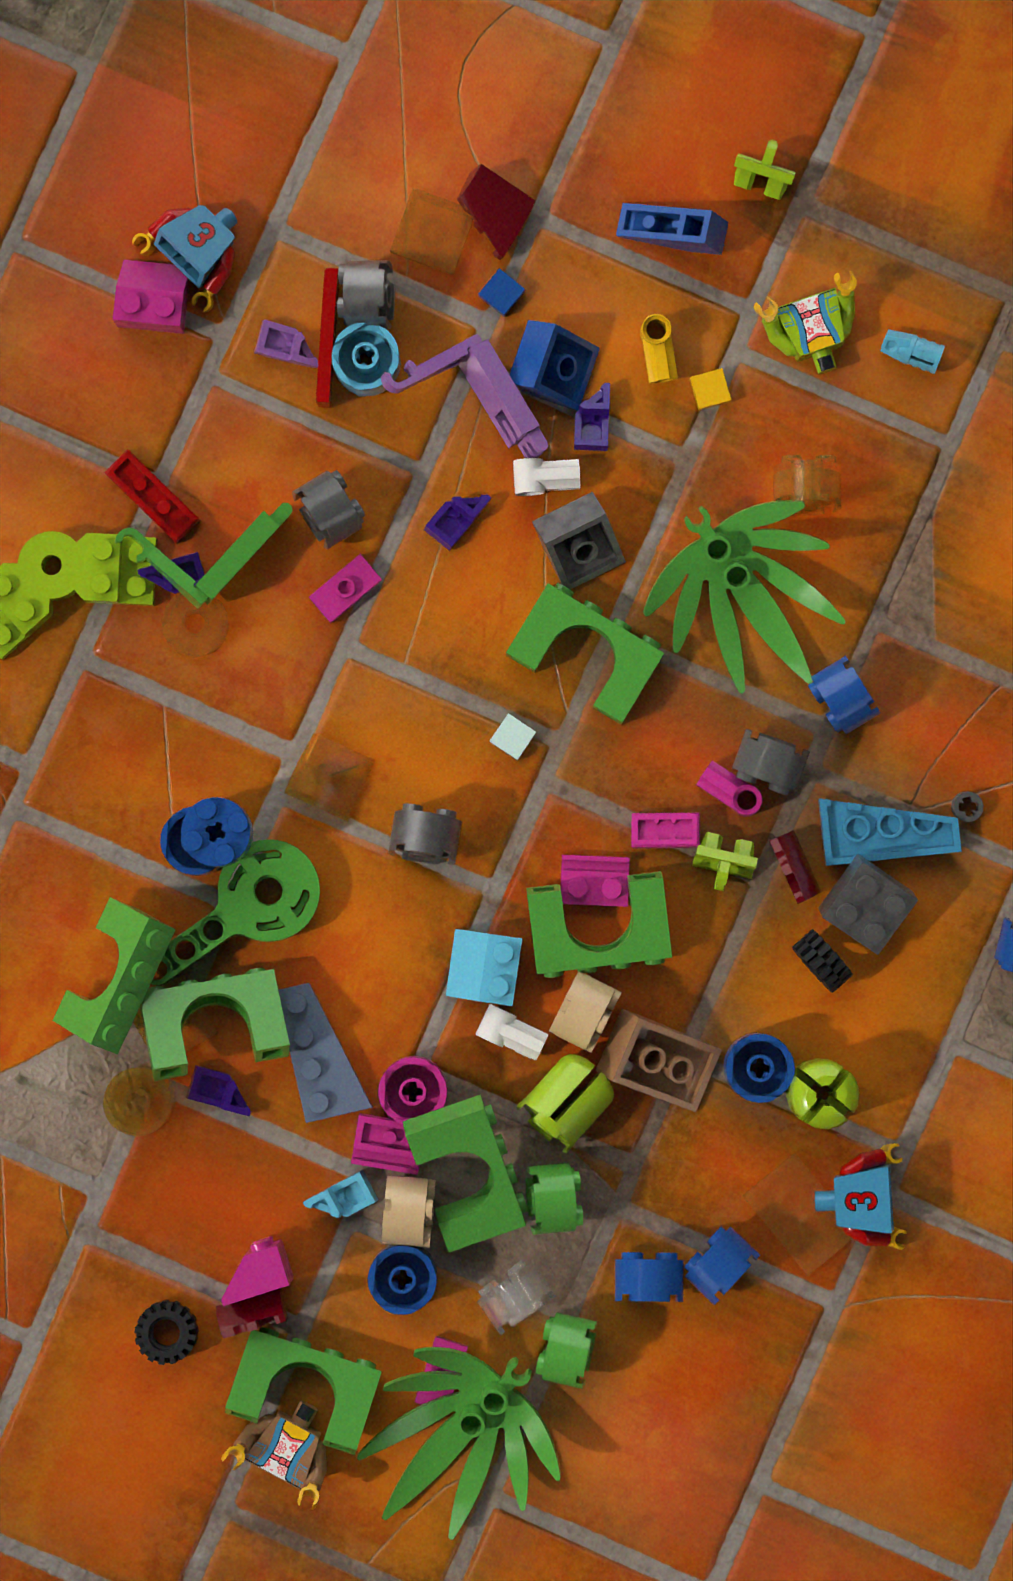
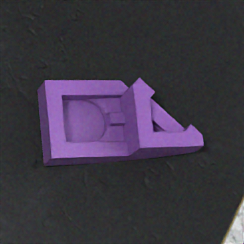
[254,319,318,368]

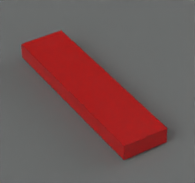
[316,268,339,408]

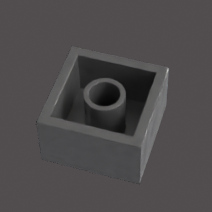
[818,854,918,955]

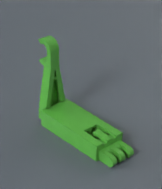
[115,503,292,609]

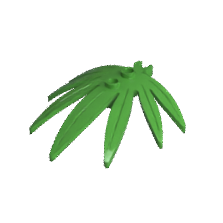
[643,500,845,694]
[357,1347,561,1540]

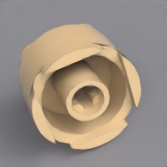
[549,972,622,1053]
[382,1176,436,1248]

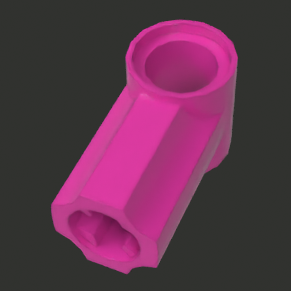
[696,760,762,817]

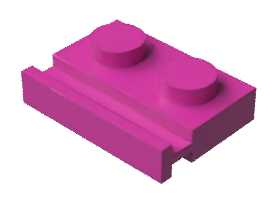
[560,855,630,907]
[351,1113,420,1175]

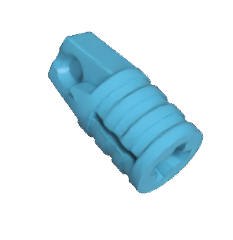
[880,329,945,374]

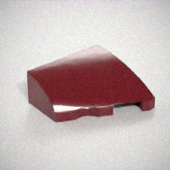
[457,164,536,260]
[769,830,821,904]
[216,1288,288,1338]

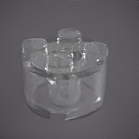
[477,1260,556,1336]

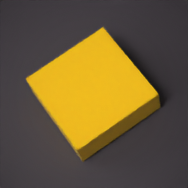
[689,368,731,411]

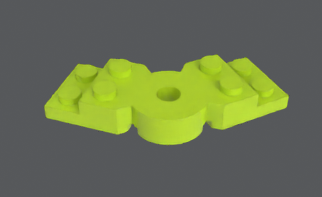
[0,531,158,660]

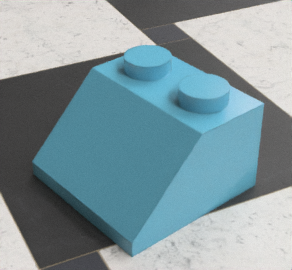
[446,929,522,1006]

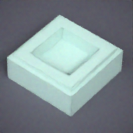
[489,713,536,760]

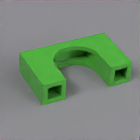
[506,583,664,724]
[526,871,672,978]
[52,897,176,1055]
[140,968,290,1081]
[403,1095,529,1252]
[225,1327,382,1455]

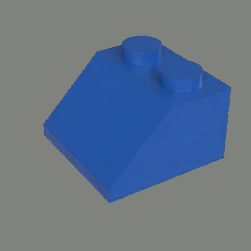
[509,320,600,411]

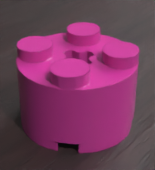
[378,1056,448,1125]

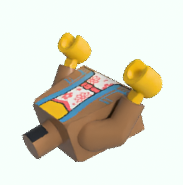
[221,1400,328,1510]

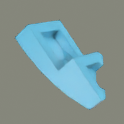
[303,1170,379,1218]

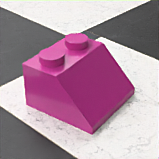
[112,260,190,334]
[221,1236,294,1306]

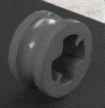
[951,791,984,822]

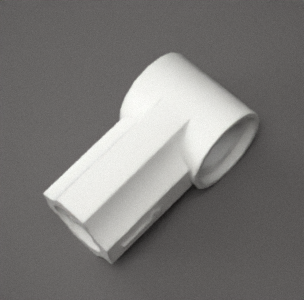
[513,458,580,496]
[475,1004,549,1060]

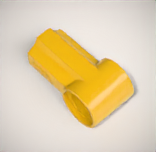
[640,314,678,384]

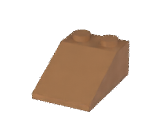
[595,1008,722,1112]

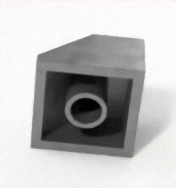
[532,492,626,589]

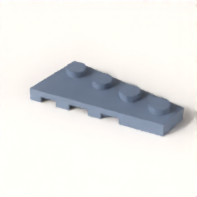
[278,983,373,1123]

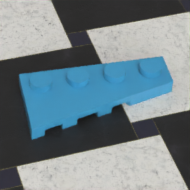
[818,798,962,866]

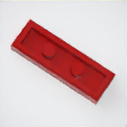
[104,449,201,544]

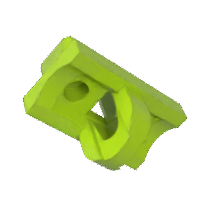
[734,139,795,200]
[692,832,758,891]

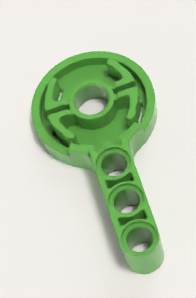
[151,839,320,986]

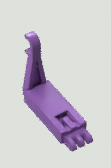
[381,334,548,458]

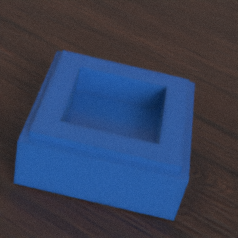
[478,268,525,317]

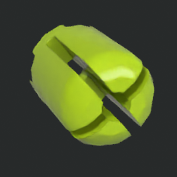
[516,1054,614,1153]
[786,1058,860,1130]

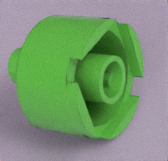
[525,1163,583,1235]
[536,1312,597,1389]

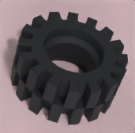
[792,929,853,993]
[135,1300,199,1365]

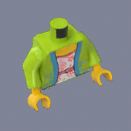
[753,271,857,374]

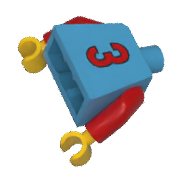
[132,205,237,313]
[815,1143,907,1250]

